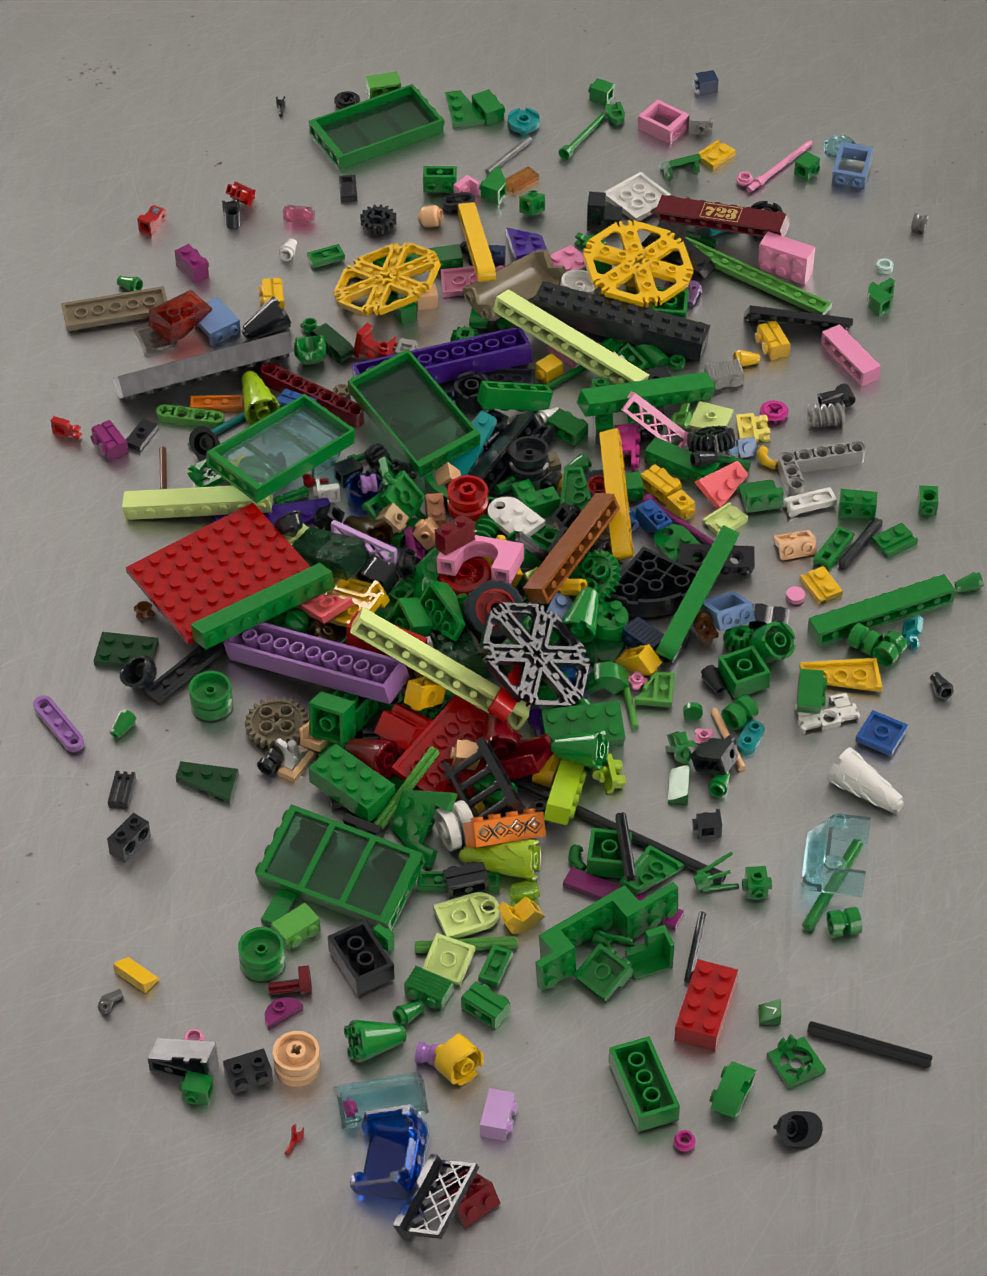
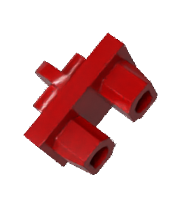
[226,181,256,206]

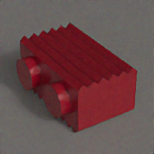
[434,515,475,556]

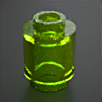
[508,880,540,904]

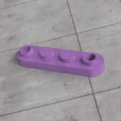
[33,695,84,752]

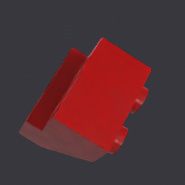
[374,704,433,752]

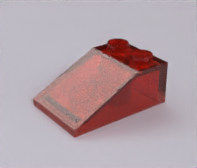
[149,290,212,344]

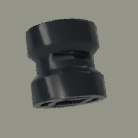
[257,748,284,776]

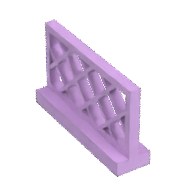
[329,520,400,578]

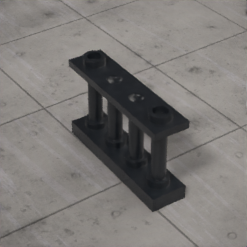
[443,737,524,820]

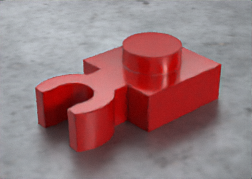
[50,416,82,440]

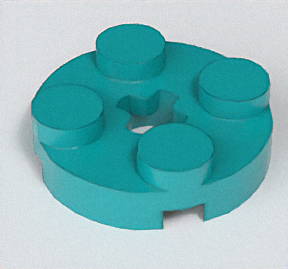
[507,108,540,136]

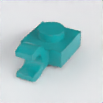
[902,615,923,650]

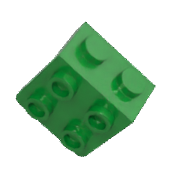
[738,480,784,513]

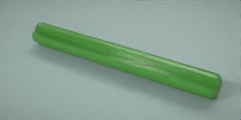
[373,746,439,829]
[415,936,518,953]

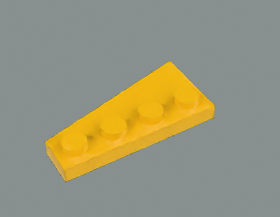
[799,658,882,692]

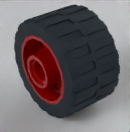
[462,580,524,641]

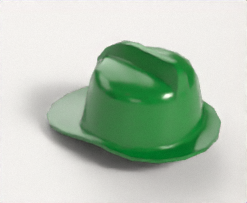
[273,610,312,634]

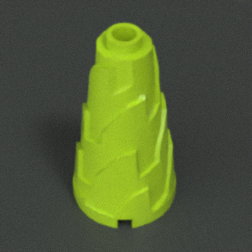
[242,371,280,426]
[459,840,541,881]

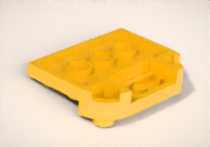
[302,572,390,628]

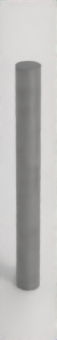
[485,136,532,175]

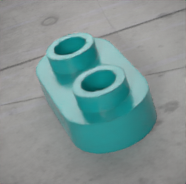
[737,721,765,755]

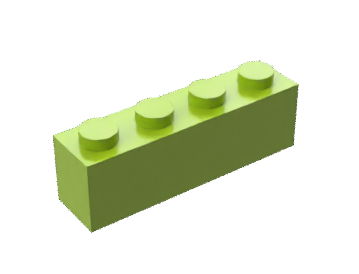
[544,759,587,825]

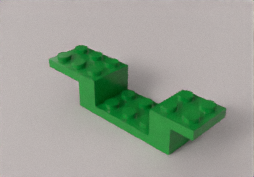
[535,882,679,991]

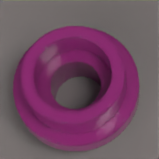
[342,1097,359,1119]

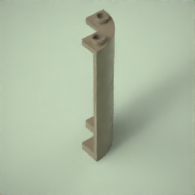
[462,249,566,321]

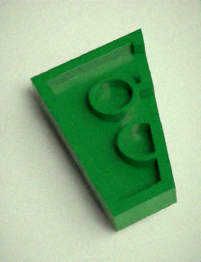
[445,90,485,128]
[619,845,685,896]

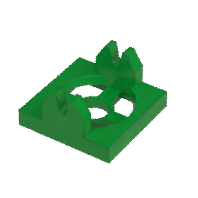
[659,153,701,180]
[187,458,228,487]
[766,1034,826,1089]

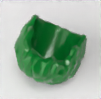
[294,335,326,365]

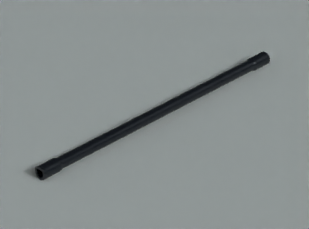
[510,778,727,884]

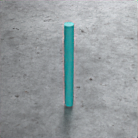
[188,411,246,449]

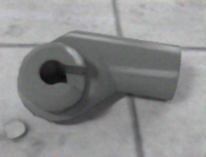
[98,989,124,1014]

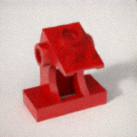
[354,322,398,360]

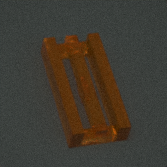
[505,166,539,193]

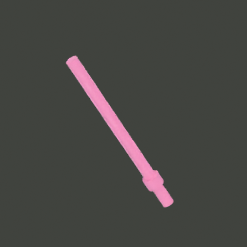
[746,140,813,193]

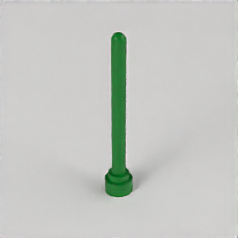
[558,113,607,160]

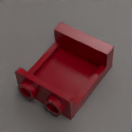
[500,734,553,779]

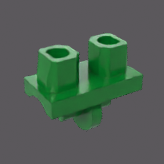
[665,731,696,763]

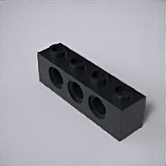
[677,543,755,576]

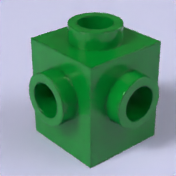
[519,190,546,216]
[742,866,772,899]

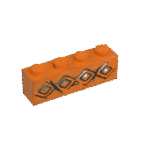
[463,808,546,847]

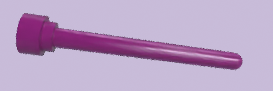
[641,494,714,544]

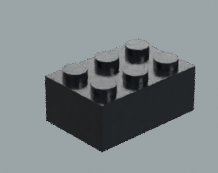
[328,920,395,996]

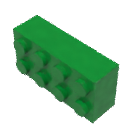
[540,700,626,747]
[308,744,395,822]
[608,1036,680,1132]

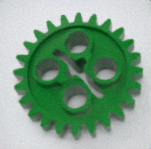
[568,550,622,603]

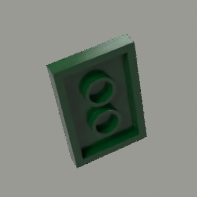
[93,632,159,668]

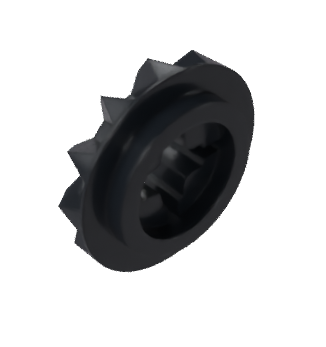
[334,91,360,109]

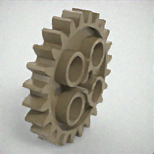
[245,696,309,750]

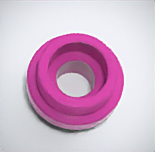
[674,1130,696,1152]

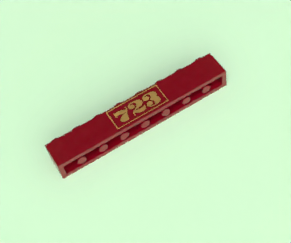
[655,195,790,237]

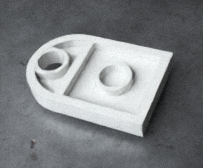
[488,497,546,536]

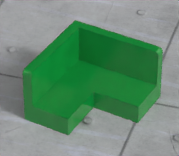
[625,925,674,980]

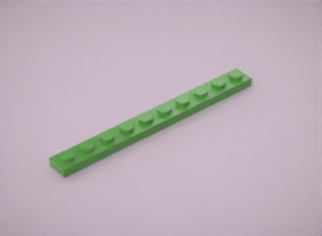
[685,236,832,315]

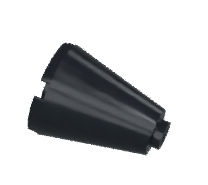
[241,297,292,341]

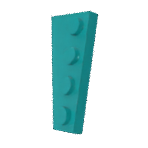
[441,410,497,476]

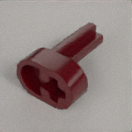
[268,965,312,995]

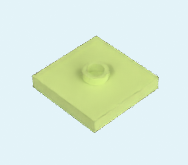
[688,401,734,430]
[422,933,476,986]

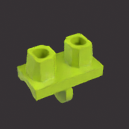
[592,753,626,794]

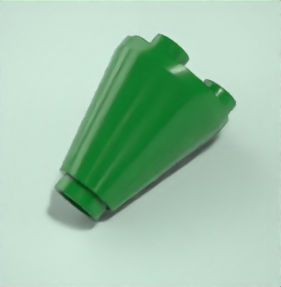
[344,1020,406,1063]

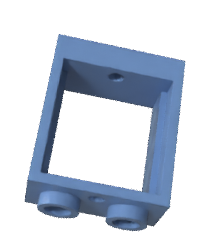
[832,142,874,188]
[701,591,755,631]

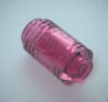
[283,205,315,224]

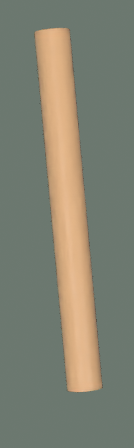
[710,708,746,771]

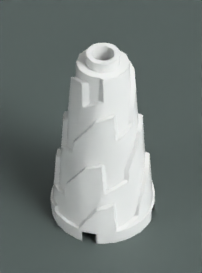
[827,747,904,813]

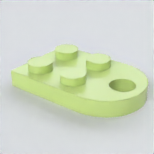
[433,892,500,939]

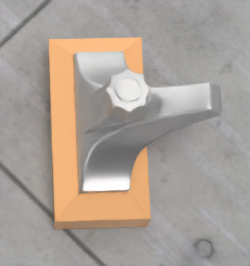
[275,738,316,784]

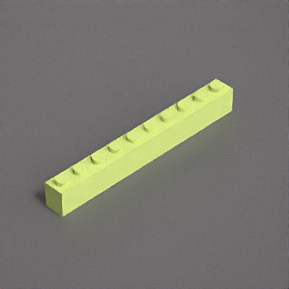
[493,289,649,385]
[350,607,531,731]

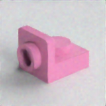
[453,175,479,196]

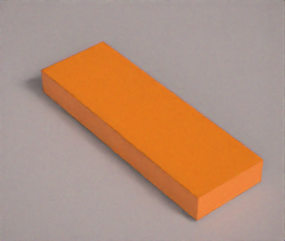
[190,395,244,412]

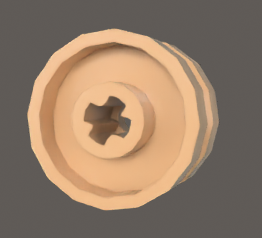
[272,1031,321,1087]

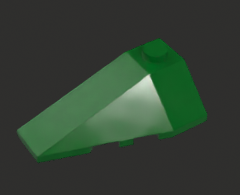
[419,580,465,641]

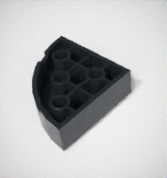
[604,546,697,617]

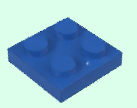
[855,710,908,756]

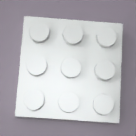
[604,172,671,222]

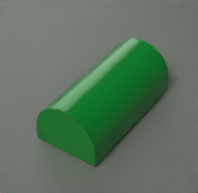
[635,344,670,368]

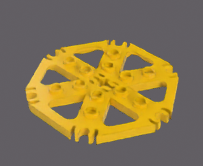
[583,220,694,307]
[333,242,441,317]

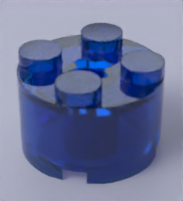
[346,471,383,515]

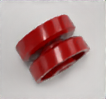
[447,475,488,522]

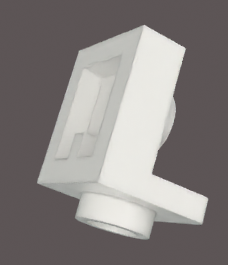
[313,479,341,502]

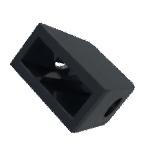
[690,735,738,775]

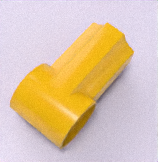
[557,578,588,596]
[532,753,560,788]

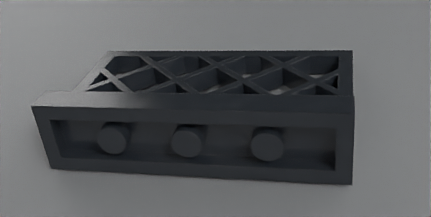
[393,1154,479,1240]

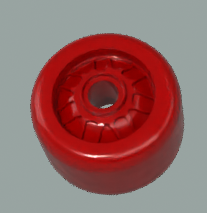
[437,556,492,596]

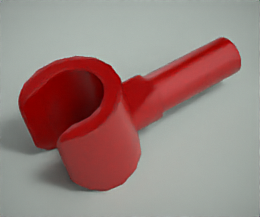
[302,474,329,488]
[284,1124,304,1156]

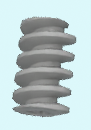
[807,403,846,427]

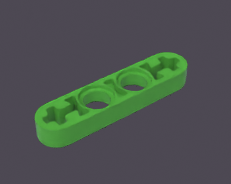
[156,404,225,429]

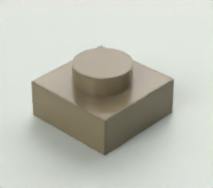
[549,452,561,472]

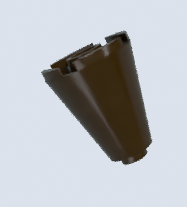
[343,515,393,556]

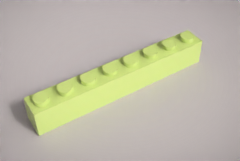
[122,484,273,520]

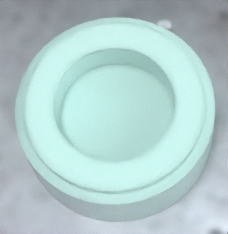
[876,258,894,274]

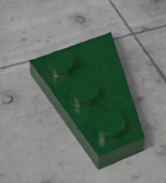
[176,761,239,804]

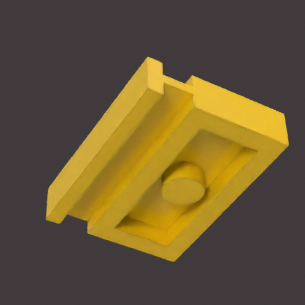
[697,139,736,170]
[799,566,843,605]

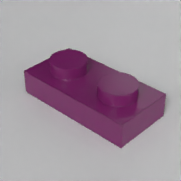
[404,526,426,564]

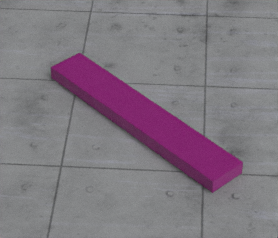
[563,867,684,930]

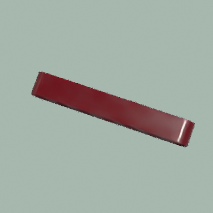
[260,363,364,428]

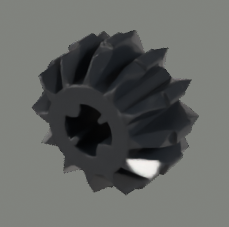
[364,443,393,475]

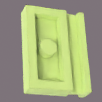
[702,502,748,536]

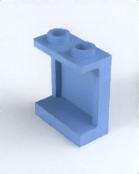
[188,297,241,346]

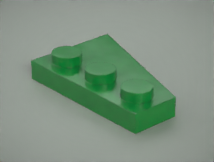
[560,467,592,510]

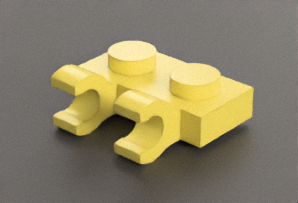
[736,413,770,444]

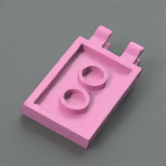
[441,266,504,298]

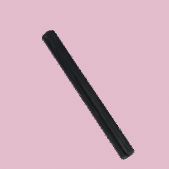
[807,1021,933,1067]

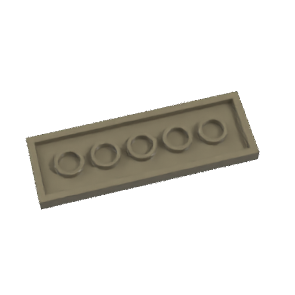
[61,286,170,331]

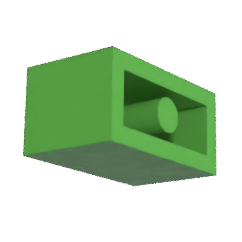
[365,71,401,99]
[271,903,321,951]

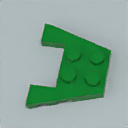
[391,790,458,868]

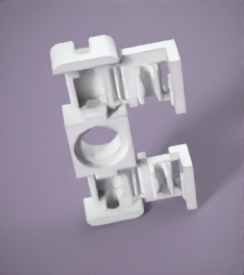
[794,693,860,735]

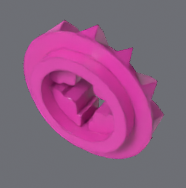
[760,400,789,423]

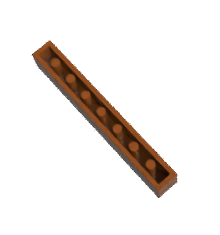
[523,493,620,604]

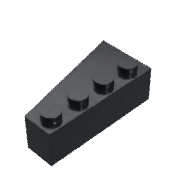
[641,220,716,279]

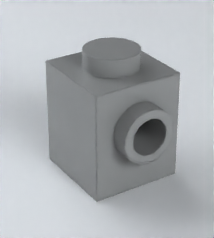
[689,110,713,134]

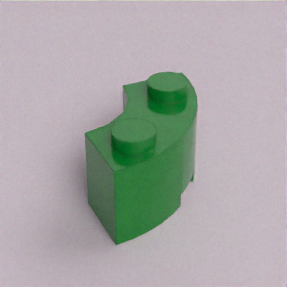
[709,1061,757,1118]

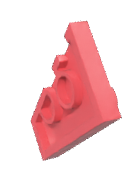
[694,461,749,510]
[296,593,354,624]

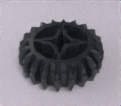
[687,425,736,453]

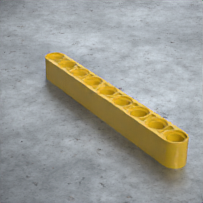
[458,202,496,282]
[599,428,634,561]

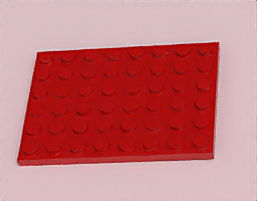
[126,502,311,645]

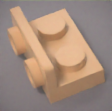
[773,530,817,560]

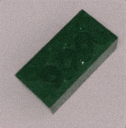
[292,527,370,580]
[429,614,488,674]

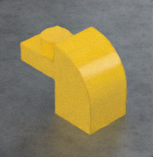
[497,897,545,934]

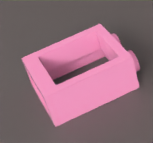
[638,100,690,144]

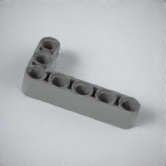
[778,441,866,497]

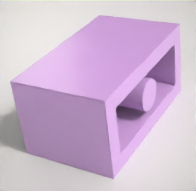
[480,1088,518,1141]

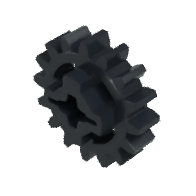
[360,204,397,234]

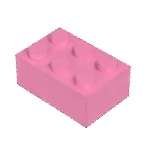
[757,232,815,285]

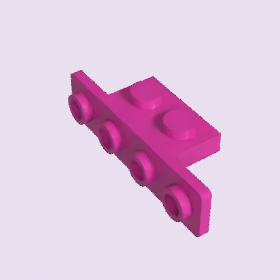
[614,424,641,472]

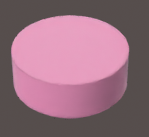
[786,586,805,605]

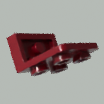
[436,1170,501,1228]

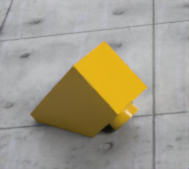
[615,644,662,676]

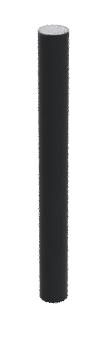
[684,911,706,983]

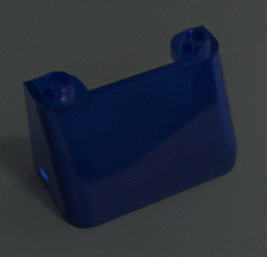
[350,1104,430,1200]

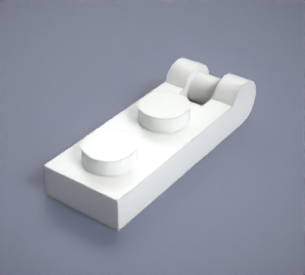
[783,487,837,518]

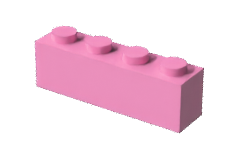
[821,324,881,386]

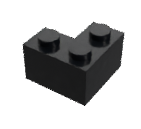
[587,191,623,232]

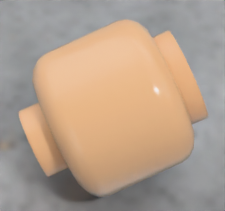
[417,205,444,228]

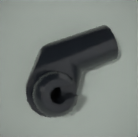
[640,420,663,438]

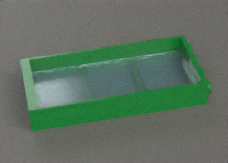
[207,394,355,503]

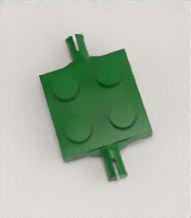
[381,471,426,523]

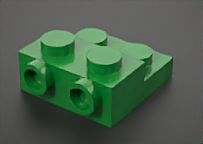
[573,943,634,1001]

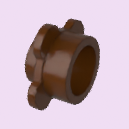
[134,601,155,620]

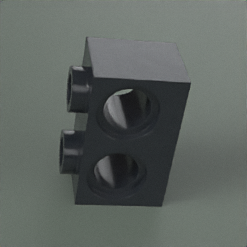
[107,812,151,863]

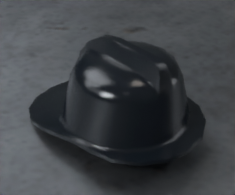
[189,426,221,462]
[274,510,303,537]
[773,1111,823,1147]

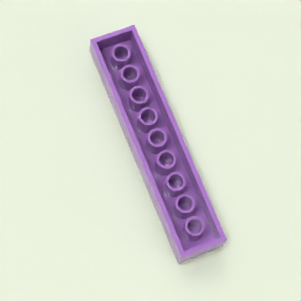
[223,622,410,704]

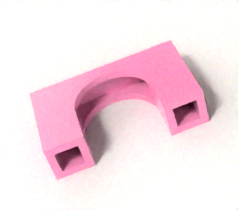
[437,535,524,584]

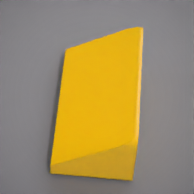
[113,957,159,994]

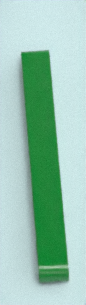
[656,525,740,661]

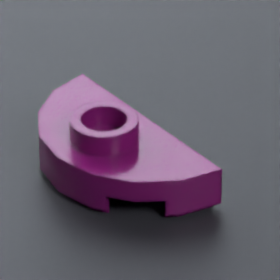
[265,997,303,1030]

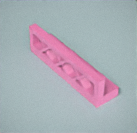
[621,391,688,448]

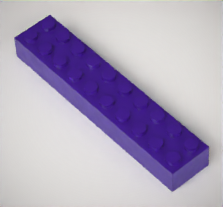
[352,327,532,400]

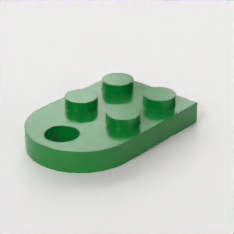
[654,524,702,562]

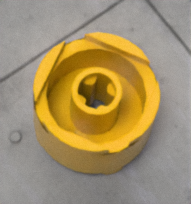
[434,1033,484,1086]

